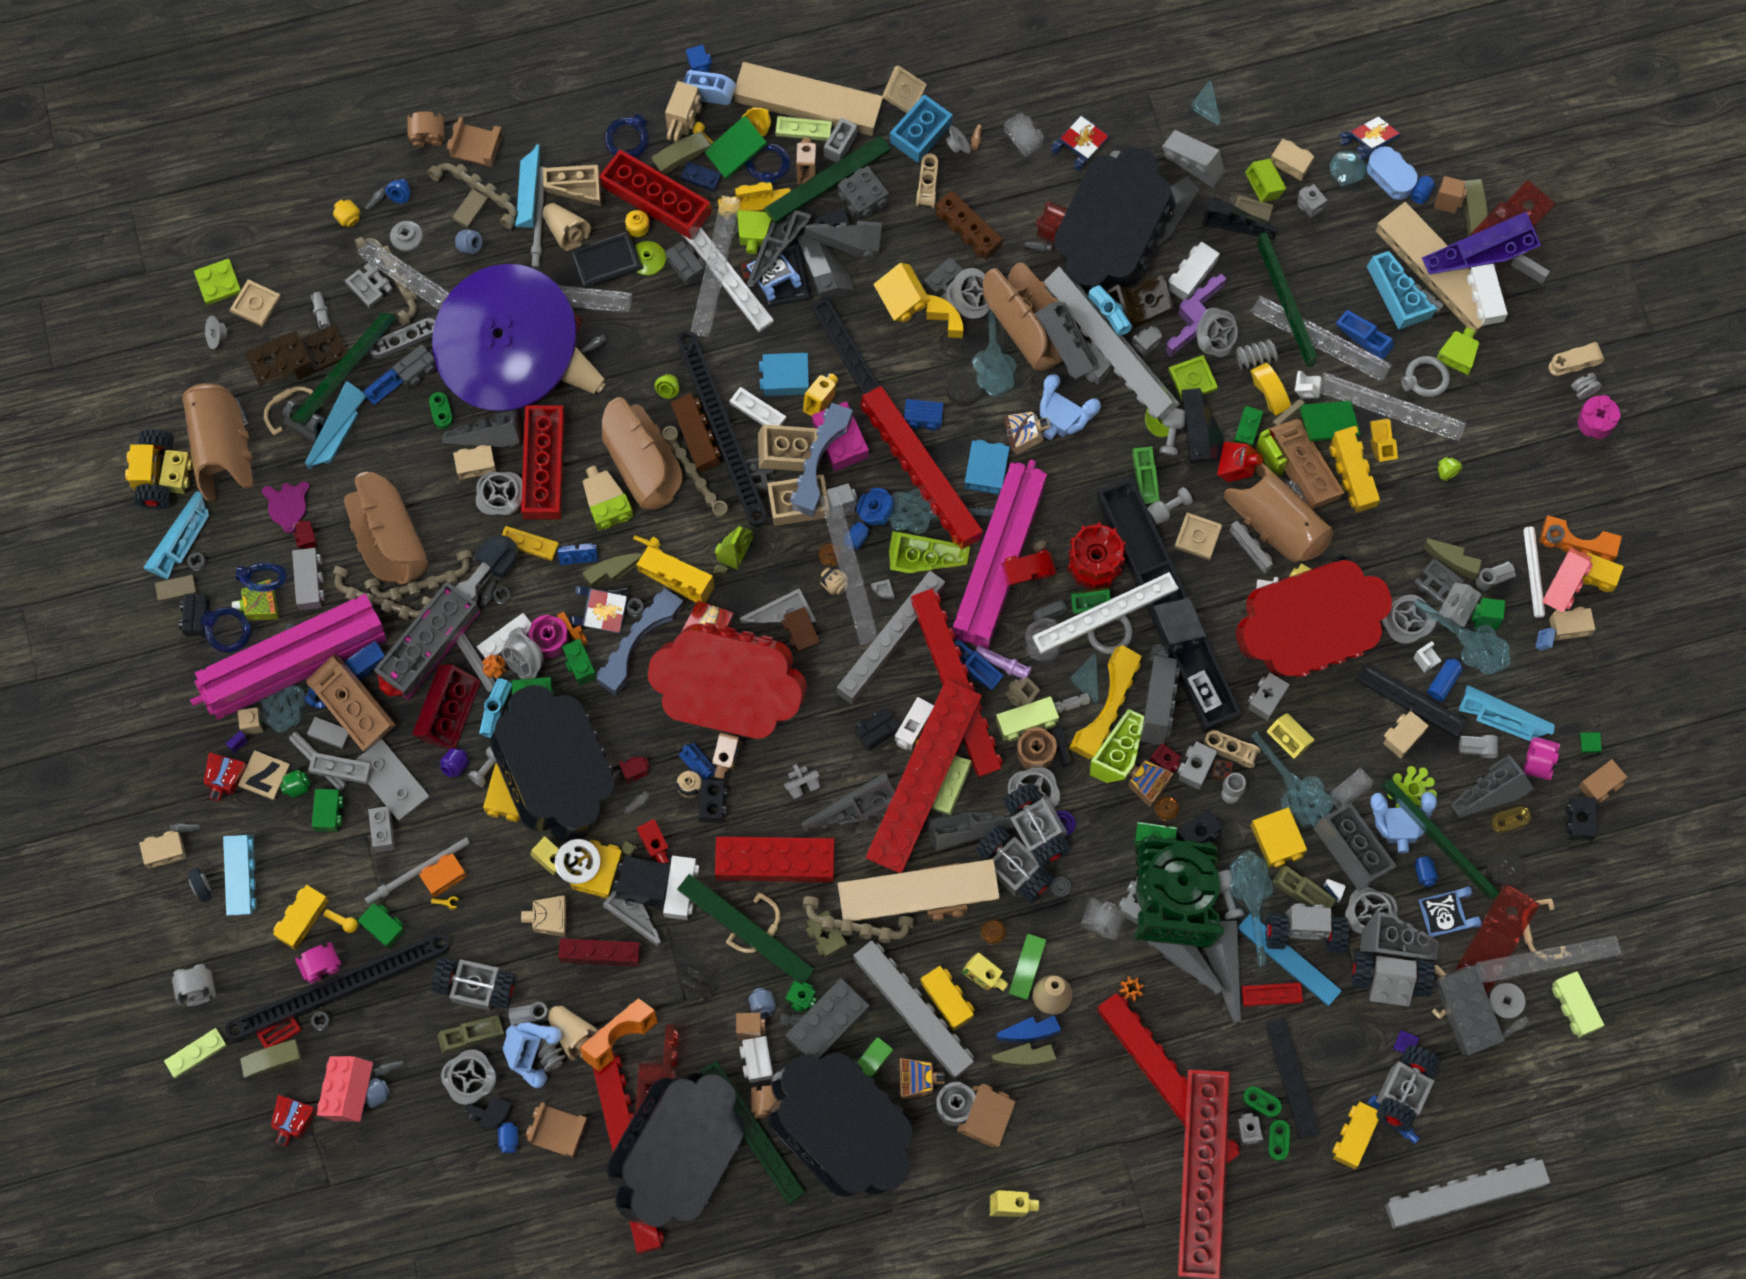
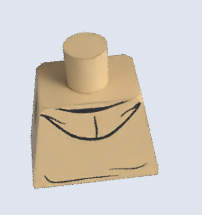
[521,896,566,937]

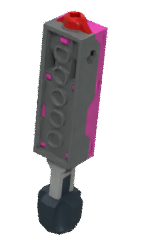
[374,535,519,701]

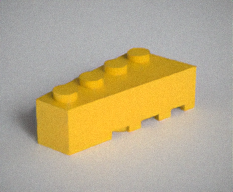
[1329,426,1380,513]
[636,546,714,603]

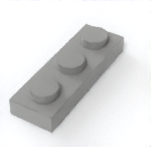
[1229,521,1273,574]
[308,752,371,784]

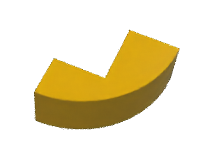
[926,295,963,338]
[1250,362,1291,416]

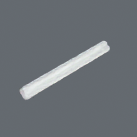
[1524,527,1545,618]

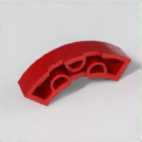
[1001,549,1057,586]

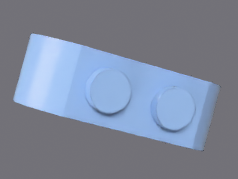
[683,70,736,105]
[1367,147,1417,200]

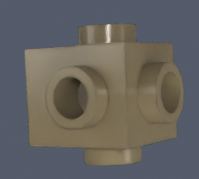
[1005,677,1040,707]

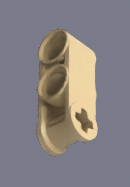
[916,154,938,208]
[1548,342,1605,376]
[1203,730,1261,768]

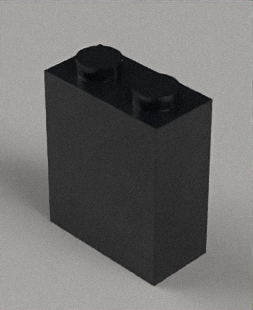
[1151,598,1206,654]
[613,855,671,908]

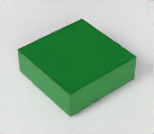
[1579,732,1602,753]

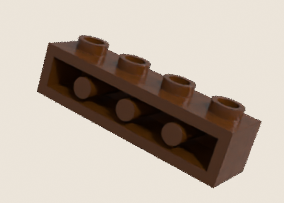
[935,190,1003,260]
[671,393,722,473]

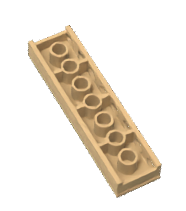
[733,62,883,136]
[1376,202,1484,334]
[838,859,1000,922]

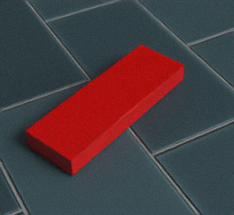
[1241,982,1303,1007]

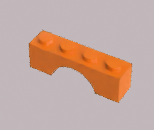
[1539,515,1622,562]
[580,998,658,1071]

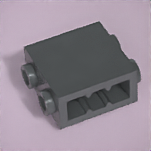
[837,166,889,220]

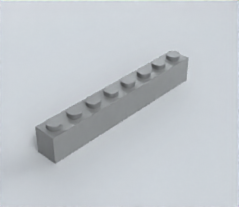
[837,571,945,705]
[853,940,974,1080]
[1385,1158,1550,1229]

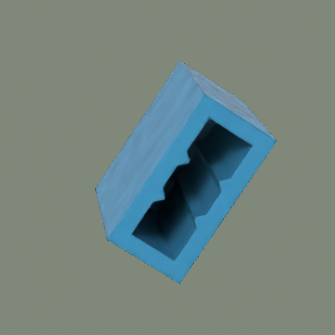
[759,353,809,396]
[964,440,1009,495]

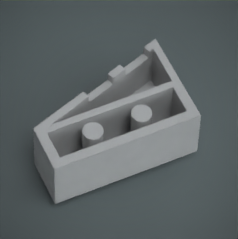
[1162,130,1225,188]

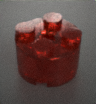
[1035,202,1068,244]

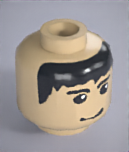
[820,567,849,595]
[676,771,702,798]

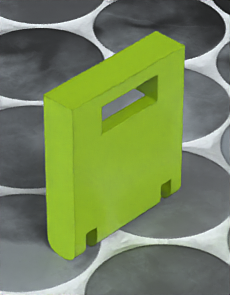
[1256,429,1287,477]

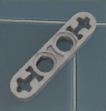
[369,318,435,359]

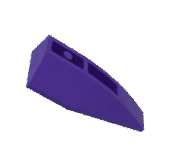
[1422,212,1541,275]

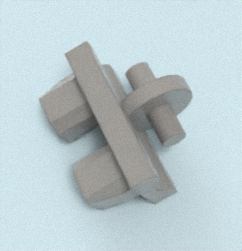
[783,764,820,799]

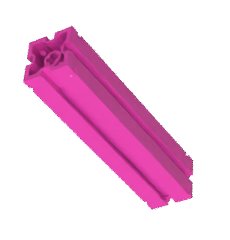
[953,460,1047,650]
[190,594,387,720]

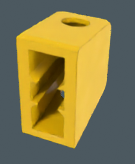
[803,374,838,417]

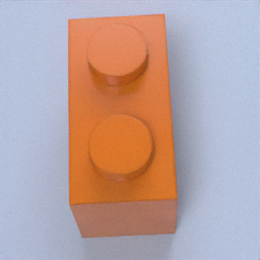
[419,853,467,898]

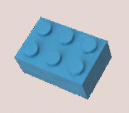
[890,94,953,163]

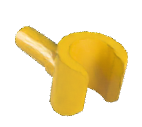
[693,122,714,145]
[633,535,661,548]
[431,896,459,910]

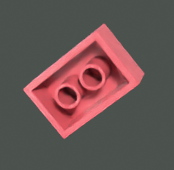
[1542,547,1593,612]
[316,1056,373,1122]

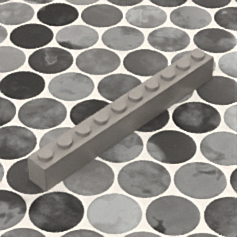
[1044,267,1179,419]

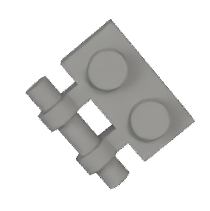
[345,263,393,309]

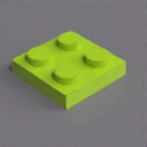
[194,259,241,305]
[1168,355,1218,400]

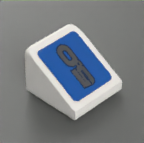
[1324,879,1346,903]

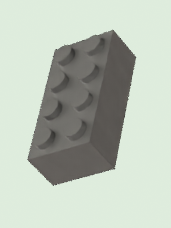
[1141,656,1180,744]
[1314,803,1397,892]
[1433,965,1505,1055]
[785,978,870,1060]

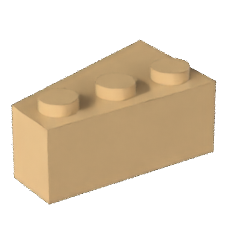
[543,165,601,206]

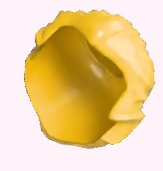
[742,108,771,137]

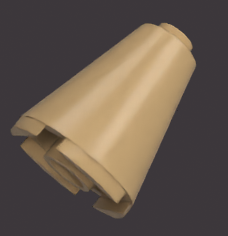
[542,203,591,251]
[561,347,606,394]
[1033,975,1072,1015]
[548,1006,599,1060]

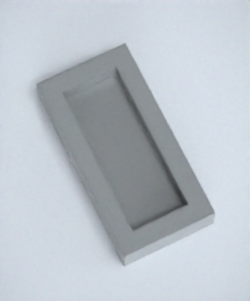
[1511,255,1550,284]
[307,717,350,749]

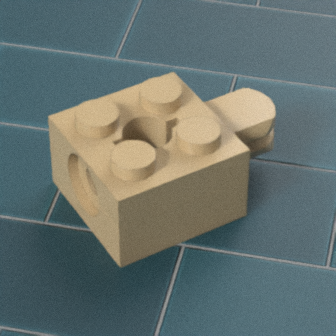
[665,81,702,142]

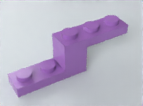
[1166,274,1226,357]

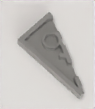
[740,588,816,623]
[603,891,661,946]

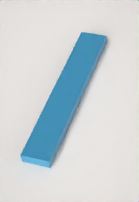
[1237,913,1342,1007]

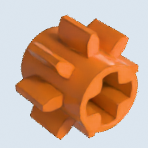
[482,654,506,679]
[1119,976,1144,1002]

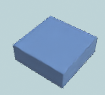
[1535,627,1556,651]

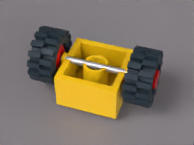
[125,429,174,510]

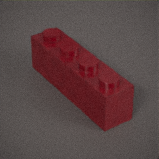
[558,938,641,967]

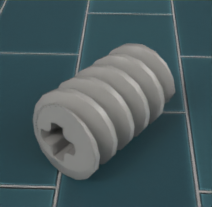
[1236,339,1278,370]
[537,1038,566,1072]

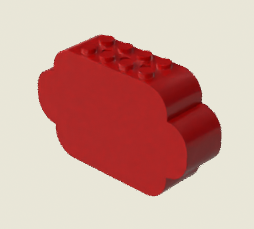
[1235,560,1392,677]
[648,623,807,739]

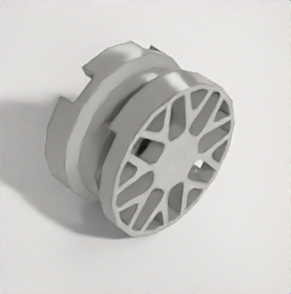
[1571,373,1602,399]

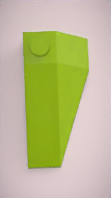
[715,526,753,570]
[889,531,970,573]
[1090,709,1144,783]

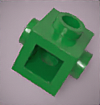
[785,981,817,1013]

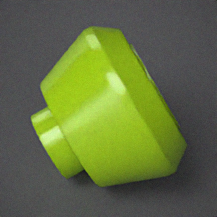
[654,374,679,399]
[1437,457,1462,481]

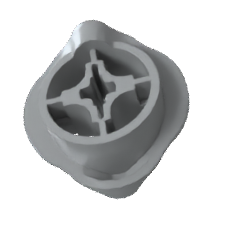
[945,268,990,319]
[1196,307,1238,357]
[476,472,522,515]
[1381,595,1436,644]
[502,627,544,679]
[1008,767,1060,809]
[1345,887,1398,934]
[441,1050,496,1105]

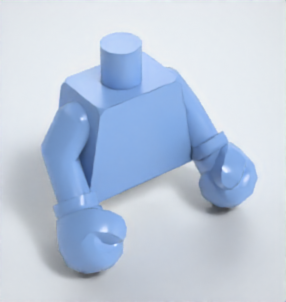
[1040,374,1101,440]
[1370,792,1437,854]
[503,1022,562,1088]

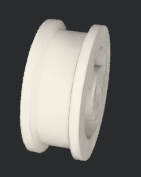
[555,839,600,884]

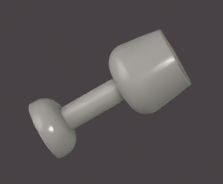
[1159,408,1185,456]
[1147,487,1193,526]
[468,746,497,787]
[1221,773,1246,804]
[1218,870,1244,921]

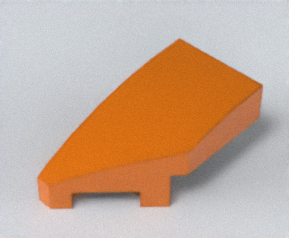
[557,612,588,646]

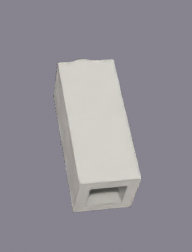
[895,697,934,750]

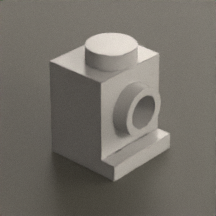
[1132,326,1162,357]
[1237,1114,1263,1146]

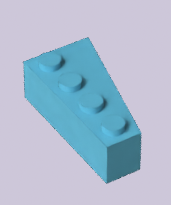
[1367,251,1437,330]
[223,835,257,915]

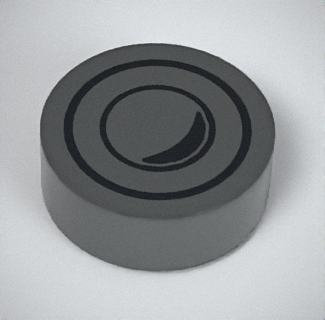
[1051,877,1071,898]

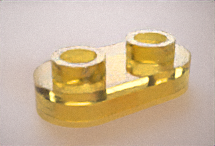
[1491,807,1531,833]

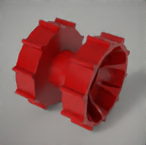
[1067,522,1126,589]

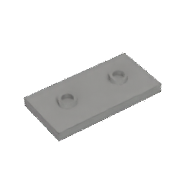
[355,739,430,822]

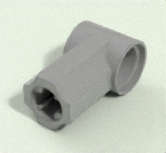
[1475,562,1516,591]
[1459,735,1498,758]
[509,1002,549,1025]

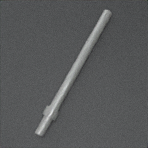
[531,167,545,269]
[364,837,470,905]

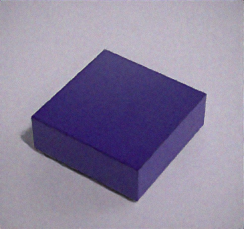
[226,731,248,753]
[1393,1030,1419,1054]

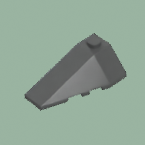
[442,409,523,447]
[1451,754,1534,818]

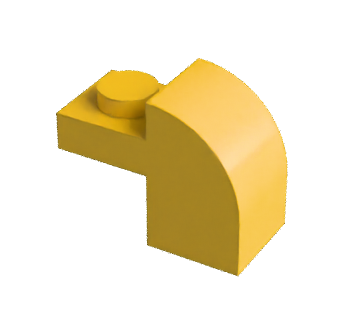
[1370,419,1398,462]

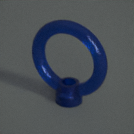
[605,114,648,157]
[746,143,790,187]
[235,562,287,592]
[200,607,250,653]

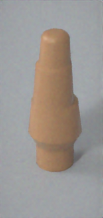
[971,125,982,150]

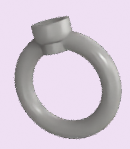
[1401,356,1450,397]
[1087,615,1133,654]

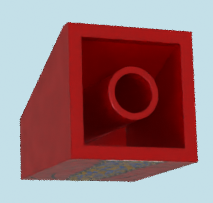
[682,601,733,631]

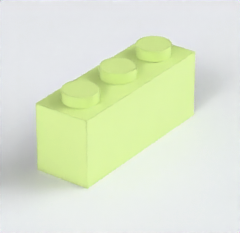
[996,697,1059,741]
[1552,971,1604,1038]

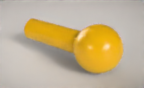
[324,909,358,933]

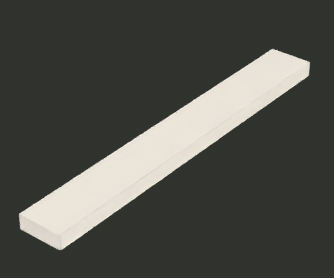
[683,227,774,332]
[1032,572,1178,654]

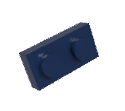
[681,162,722,192]

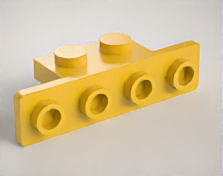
[718,182,790,217]

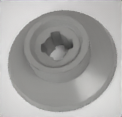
[946,126,971,153]
[390,221,423,251]
[205,316,227,349]
[1490,983,1525,1018]

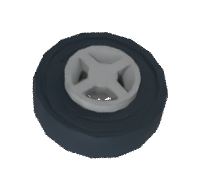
[188,867,211,902]

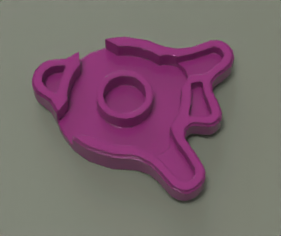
[262,481,310,533]

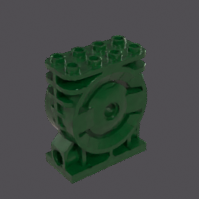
[1135,836,1224,948]

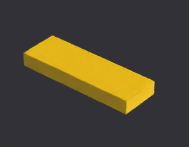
[502,526,559,562]

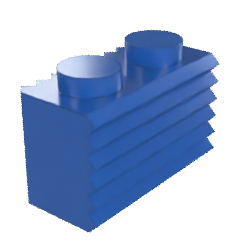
[904,399,943,431]

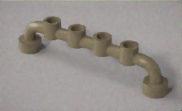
[427,163,517,230]
[354,237,417,326]
[663,426,728,518]
[364,550,473,602]
[332,566,432,620]
[802,896,914,943]

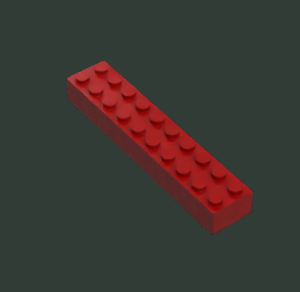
[865,679,982,874]
[1178,1070,1231,1279]

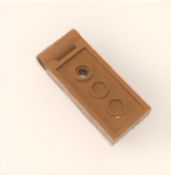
[1268,419,1345,510]
[306,654,396,751]

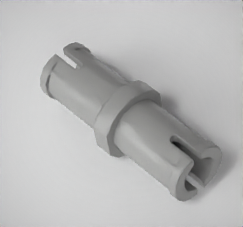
[311,292,331,330]

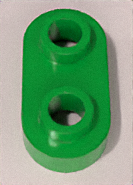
[429,392,453,429]
[1243,1086,1282,1118]
[1268,1120,1290,1161]

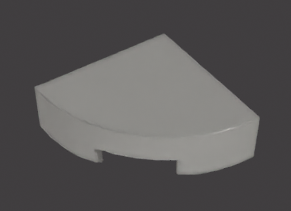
[871,579,894,599]

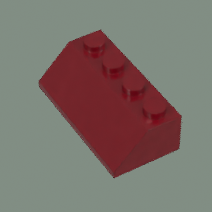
[412,665,481,750]

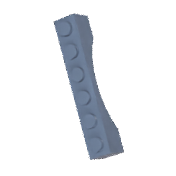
[790,403,853,517]
[596,588,684,696]

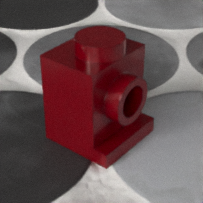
[293,520,318,550]
[1150,743,1181,773]
[619,756,650,784]

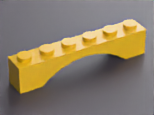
[1069,645,1142,759]

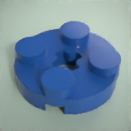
[857,488,895,525]

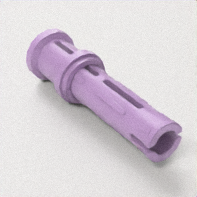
[976,645,1032,679]

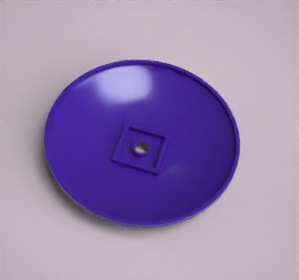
[432,264,577,411]

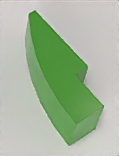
[1132,446,1160,504]
[1009,934,1046,1000]
[857,1037,893,1078]

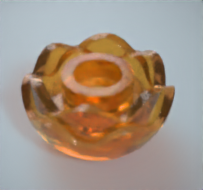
[818,543,842,566]
[1154,796,1179,820]
[981,920,1006,944]

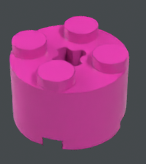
[1578,395,1620,439]
[528,615,569,659]
[1523,736,1560,781]
[295,943,341,984]

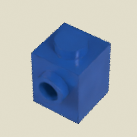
[686,45,712,72]

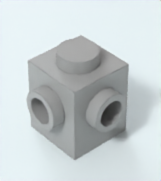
[1297,184,1327,218]

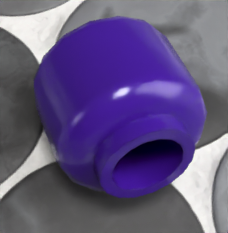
[440,748,469,777]

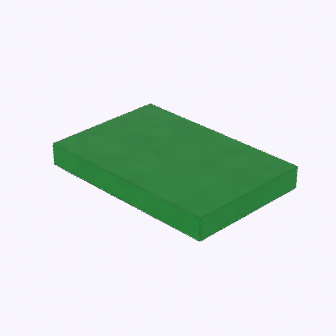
[705,116,768,179]
[1299,401,1361,442]

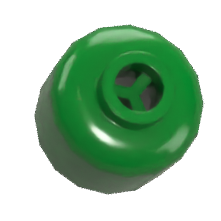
[280,770,311,798]

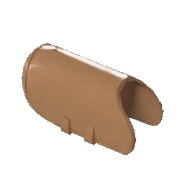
[983,262,1063,371]
[182,383,253,502]
[602,397,682,510]
[1224,463,1333,562]
[344,471,428,584]

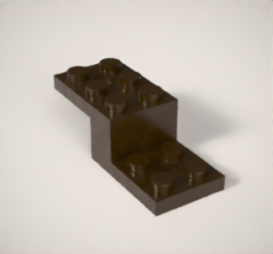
[1076,275,1174,341]
[244,325,347,387]

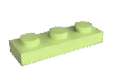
[776,116,832,141]
[932,756,973,815]
[164,1028,227,1079]

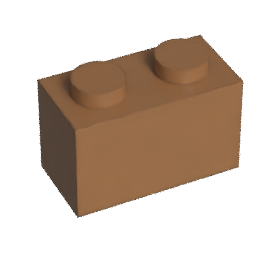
[1434,176,1467,214]
[1578,759,1627,803]
[736,1013,766,1041]

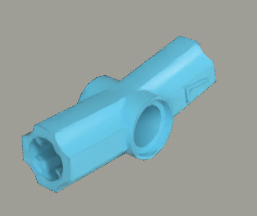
[1088,285,1132,336]
[479,678,512,738]

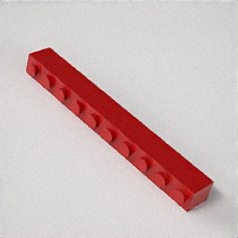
[860,386,983,550]
[910,588,1003,778]
[1097,993,1240,1165]
[593,1051,664,1255]

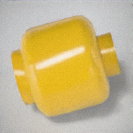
[333,200,360,228]
[625,210,650,237]

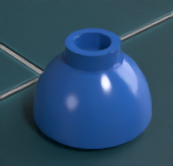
[385,179,411,204]

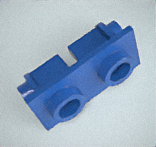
[363,369,403,405]
[558,543,598,565]
[678,743,716,780]

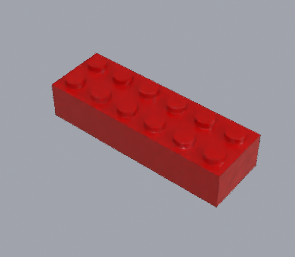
[599,150,712,240]
[521,406,565,520]
[715,837,834,882]

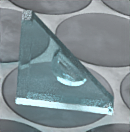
[1190,81,1221,125]
[1070,654,1098,703]

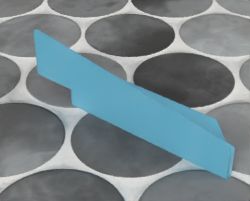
[515,144,540,228]
[305,382,367,469]
[144,492,209,579]
[1459,685,1555,741]

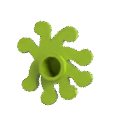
[1388,766,1437,808]

